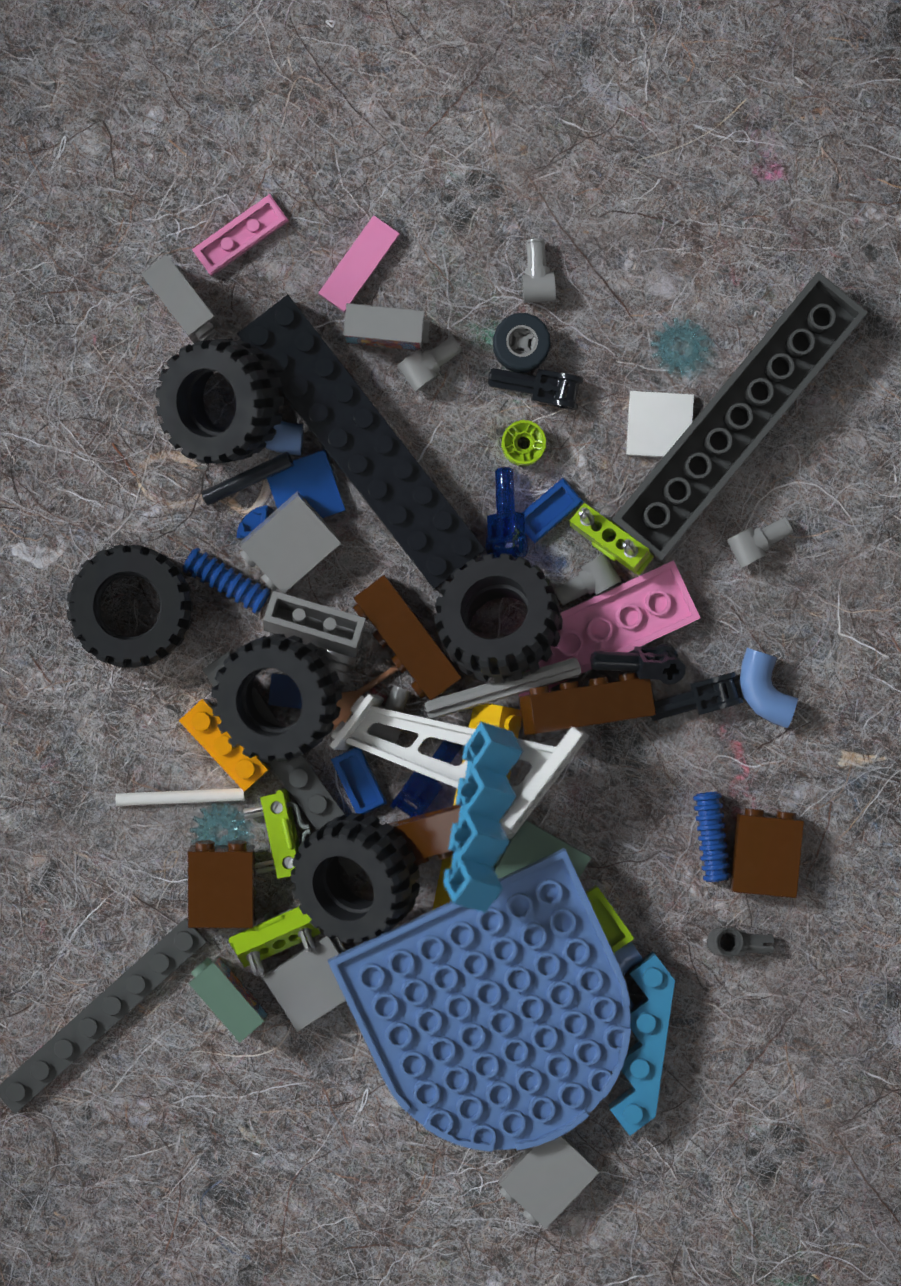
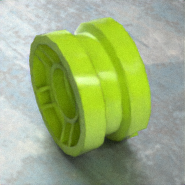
[501,420,546,467]

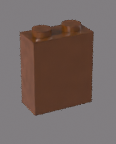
[729,808,804,898]
[188,840,255,928]

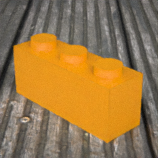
[179,699,270,792]

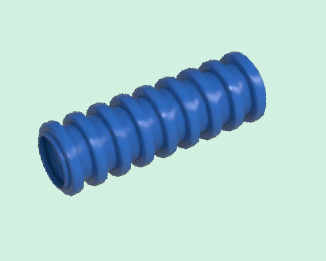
[183,547,270,614]
[693,792,732,882]

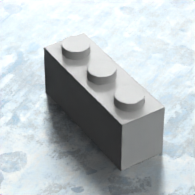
[263,591,366,658]

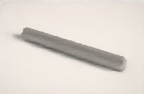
[425,658,581,719]

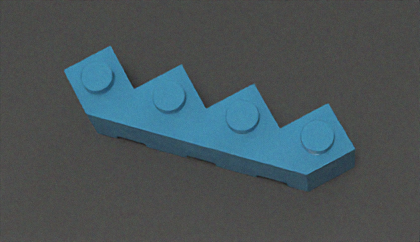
[443,722,523,913]
[608,951,675,1136]

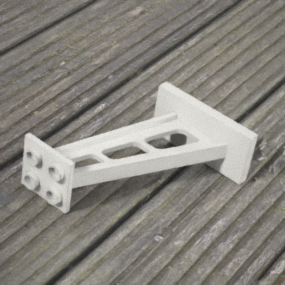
[329,694,590,839]

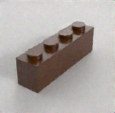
[353,575,461,700]
[519,672,656,735]
[388,805,461,866]

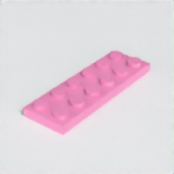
[543,560,701,688]

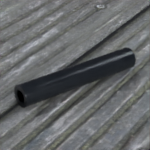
[201,452,294,506]

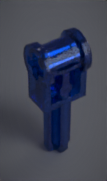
[486,467,528,559]
[389,740,462,817]

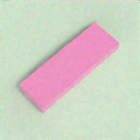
[192,194,289,277]
[318,215,400,313]

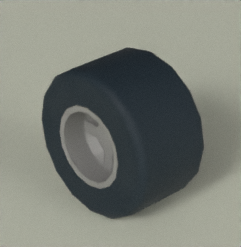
[493,313,551,373]

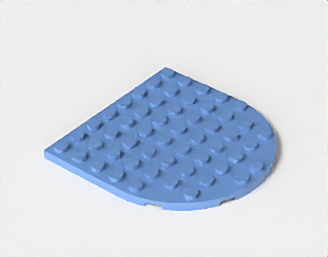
[328,848,631,1151]

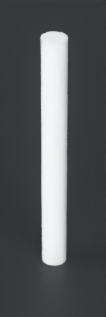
[115,788,245,806]

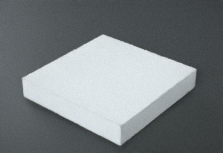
[626,391,694,457]

